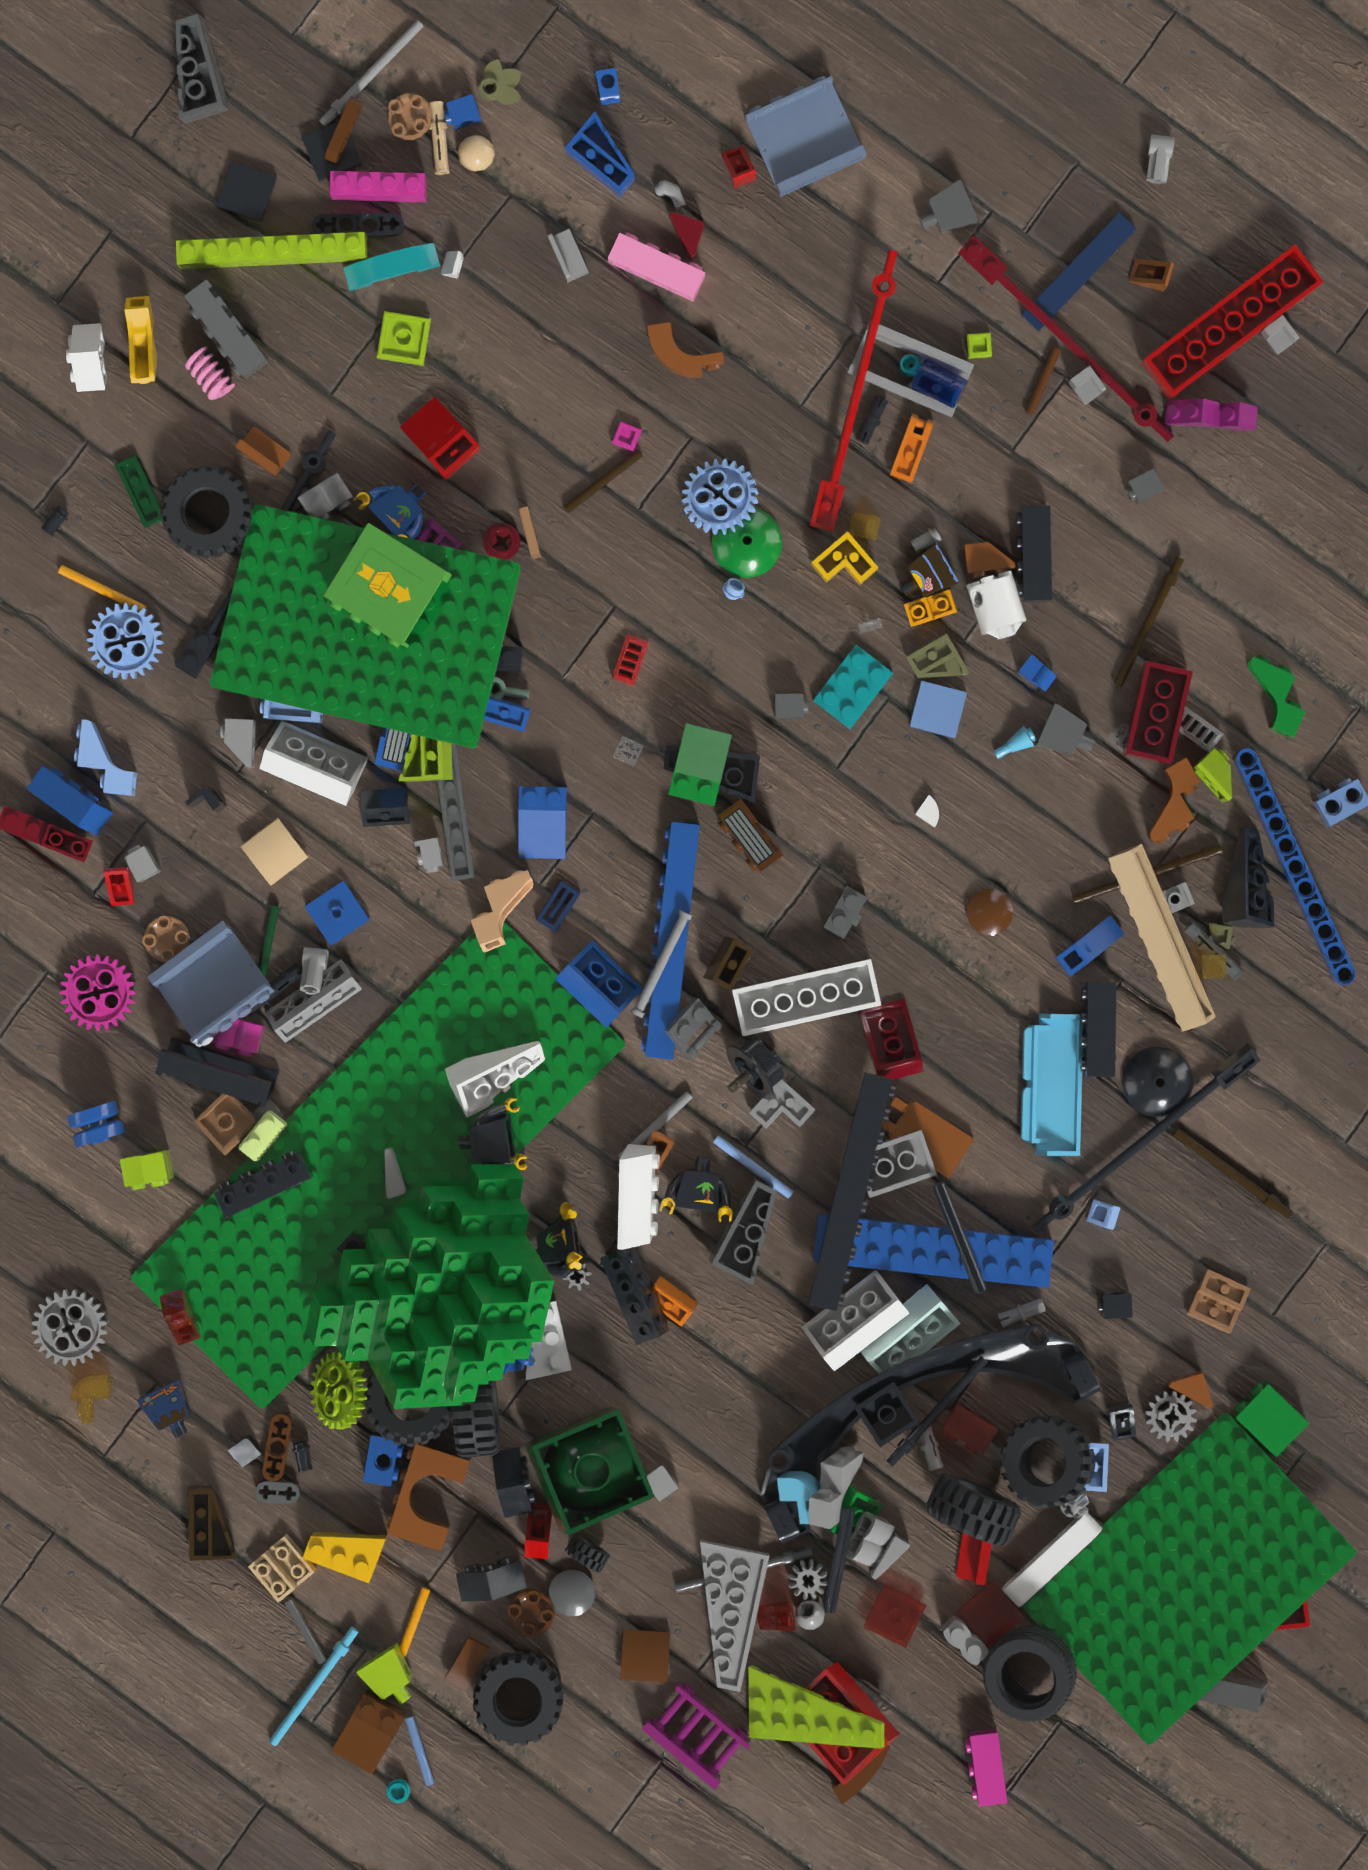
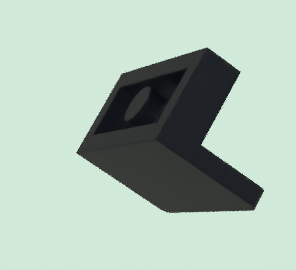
[184,786,227,812]
[360,788,410,827]

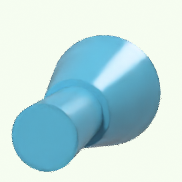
[994,726,1037,759]

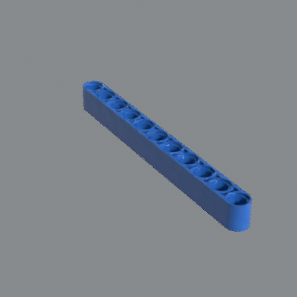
[1233,748,1356,985]

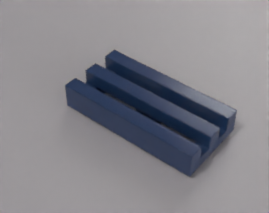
[535,880,581,932]

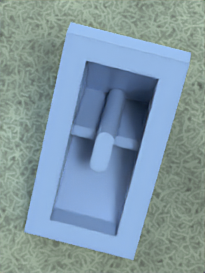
[1085,1443,1109,1492]

